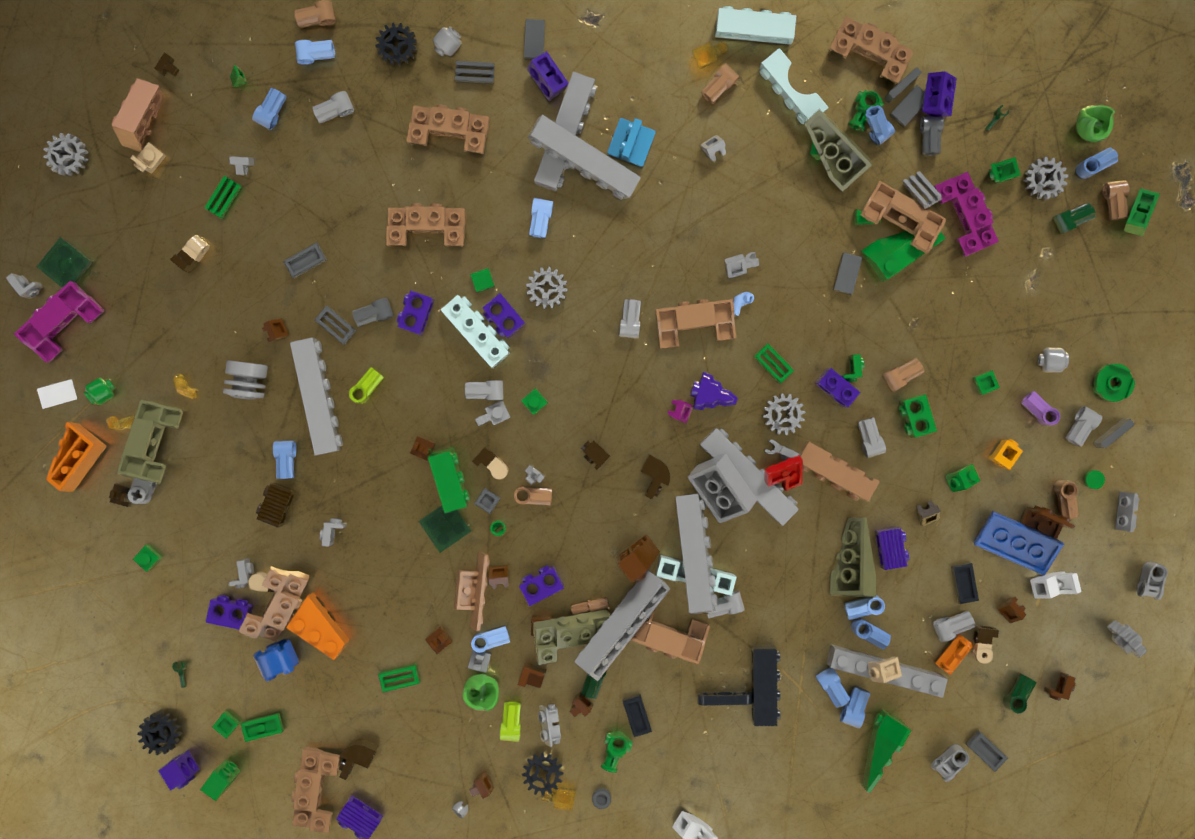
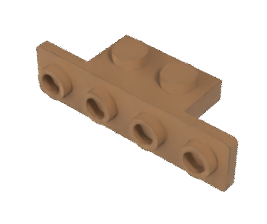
[454,552,490,631]

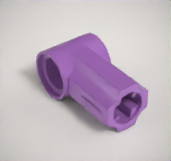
[1021,391,1061,426]

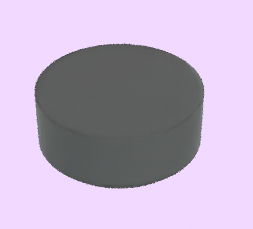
[592,788,611,809]

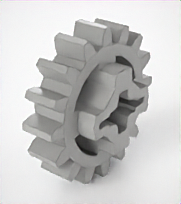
[43,133,88,176]
[1024,157,1068,200]
[526,267,568,309]
[763,394,805,435]
[1107,620,1147,658]

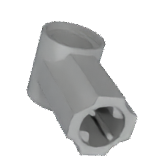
[312,91,354,124]
[619,299,641,339]
[465,381,503,400]
[1066,406,1102,447]
[857,417,886,458]
[707,591,745,618]
[933,611,975,642]

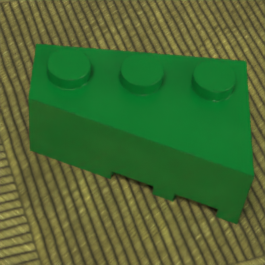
[428,446,470,513]

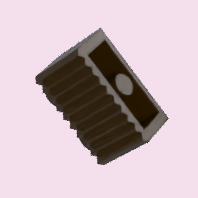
[256,483,296,528]

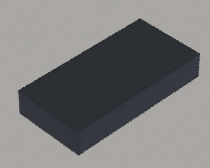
[952,562,979,604]
[622,694,652,738]

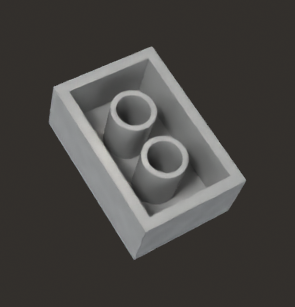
[688,453,757,523]

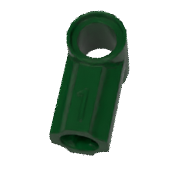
[1053,203,1096,234]
[581,670,607,699]
[1003,673,1037,714]

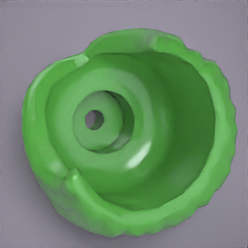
[1076,105,1115,142]
[463,674,499,711]

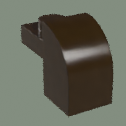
[640,454,670,499]
[339,740,379,780]

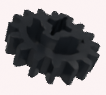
[375,22,418,67]
[137,712,182,755]
[522,753,564,796]

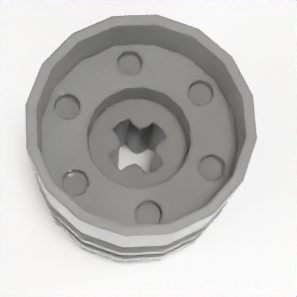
[223,360,268,400]

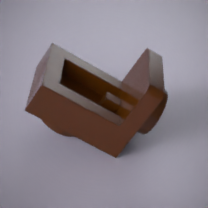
[1044,672,1076,701]

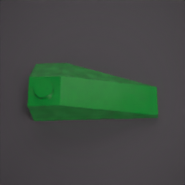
[861,231,946,282]
[862,710,912,793]

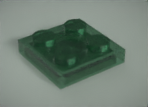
[36,237,93,288]
[418,506,472,553]

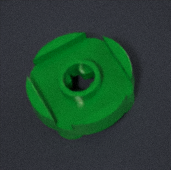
[1093,364,1135,402]

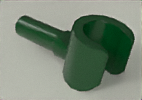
[985,105,1009,131]
[172,661,187,688]

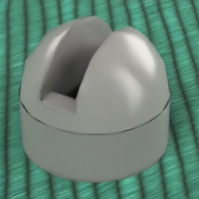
[452,801,469,819]

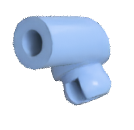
[733,292,754,316]

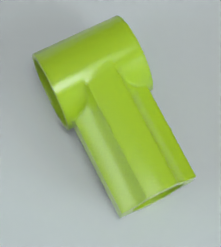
[349,367,384,404]
[500,701,521,742]

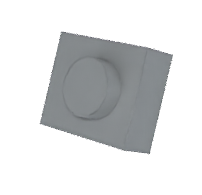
[320,518,347,547]
[229,558,254,588]

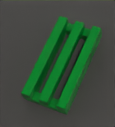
[204,176,242,219]
[753,343,794,384]
[378,664,421,693]

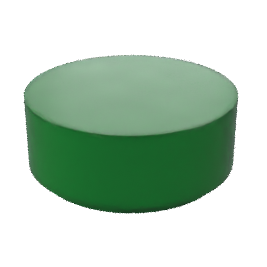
[1083,470,1105,489]

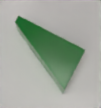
[230,65,247,88]
[854,209,881,225]

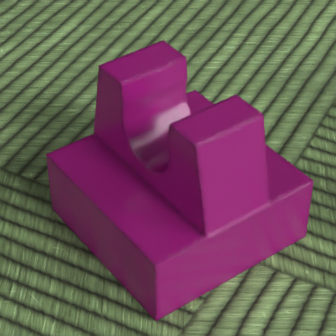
[667,400,693,424]

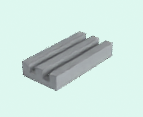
[903,171,942,209]

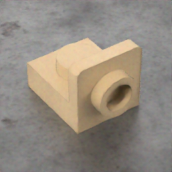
[131,143,166,174]
[868,657,902,683]

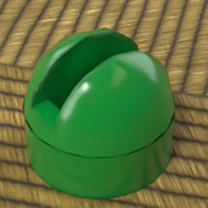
[490,521,507,537]

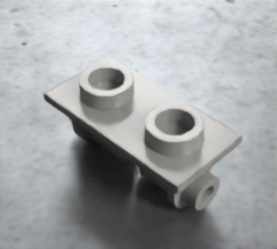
[1115,492,1140,532]
[538,704,561,747]

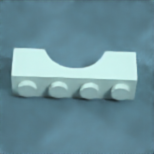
[759,48,829,124]
[655,555,736,596]

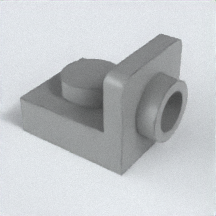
[6,273,43,298]

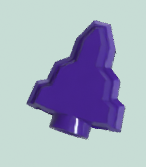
[690,372,738,410]

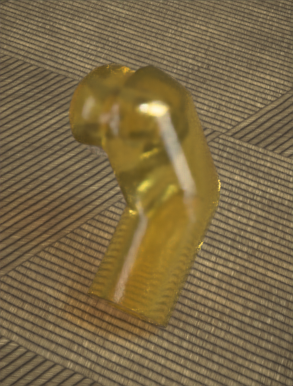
[173,374,197,399]
[106,415,134,430]

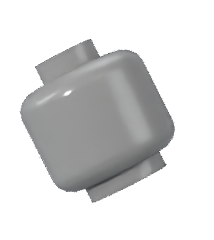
[433,26,462,56]
[1038,348,1069,373]

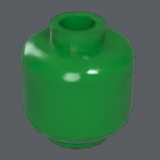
[83,377,115,406]

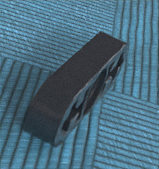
[697,691,753,706]

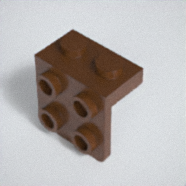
[1019,505,1075,539]

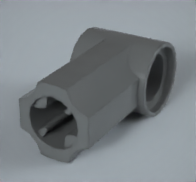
[920,116,944,156]
[352,298,394,327]

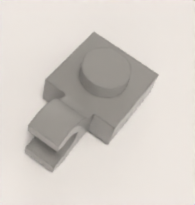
[724,252,759,278]
[475,400,511,426]
[764,440,801,460]
[525,465,545,484]

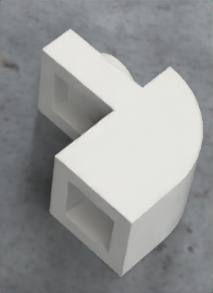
[1030,571,1081,598]
[672,811,718,839]

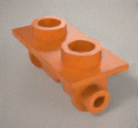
[935,634,974,675]

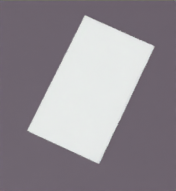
[37,379,77,409]

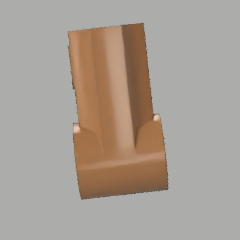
[294,0,336,28]
[701,63,740,104]
[1103,181,1129,220]
[883,358,924,392]
[1053,480,1079,519]
[514,486,552,506]

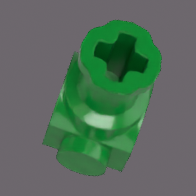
[848,90,884,132]
[601,731,633,773]

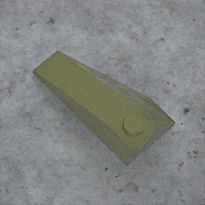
[805,109,872,192]
[830,517,876,597]

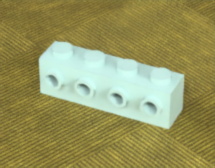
[715,6,796,45]
[441,295,510,368]

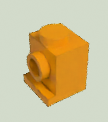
[988,439,1023,470]

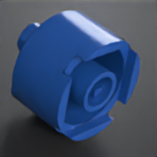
[253,639,299,681]

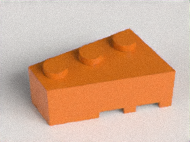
[46,422,107,492]
[286,593,349,660]

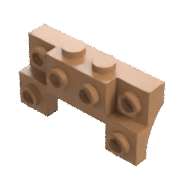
[829,16,914,85]
[407,105,490,154]
[860,181,946,254]
[386,203,466,247]
[655,299,736,349]
[238,566,309,642]
[631,608,710,665]
[291,746,340,833]

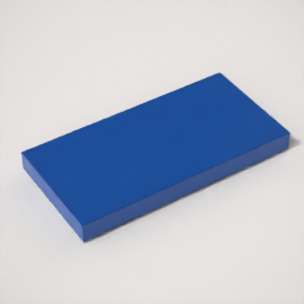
[974,511,1064,576]

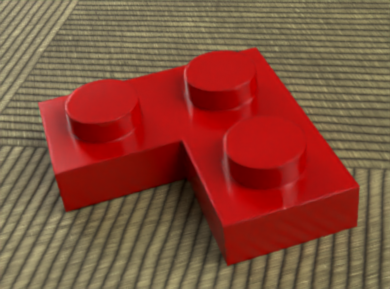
[765,455,803,491]

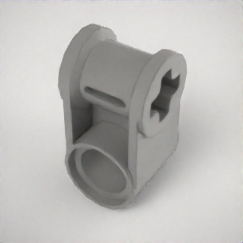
[128,478,158,504]
[1137,561,1168,600]
[931,744,969,782]

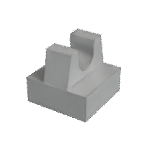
[700,135,726,162]
[229,156,254,175]
[468,649,491,673]

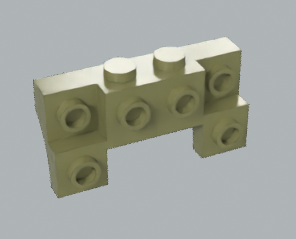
[117,400,183,484]
[533,609,611,665]

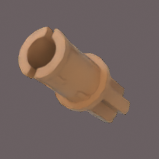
[571,597,610,615]

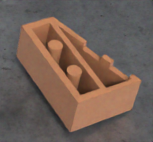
[112,78,164,152]

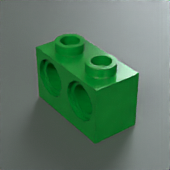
[1124,188,1160,237]
[898,394,937,438]
[200,760,241,801]

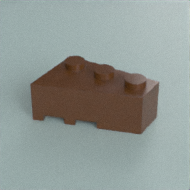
[616,534,660,583]

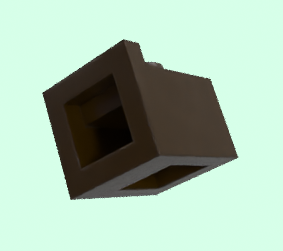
[580,440,610,470]

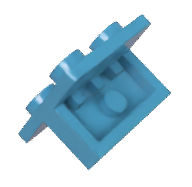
[607,118,656,167]

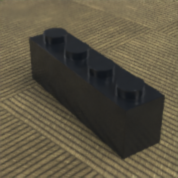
[751,645,781,726]

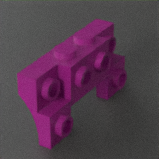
[933,172,999,257]
[14,281,104,363]

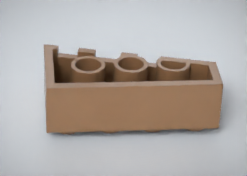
[799,441,880,502]

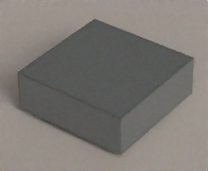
[474,488,501,514]

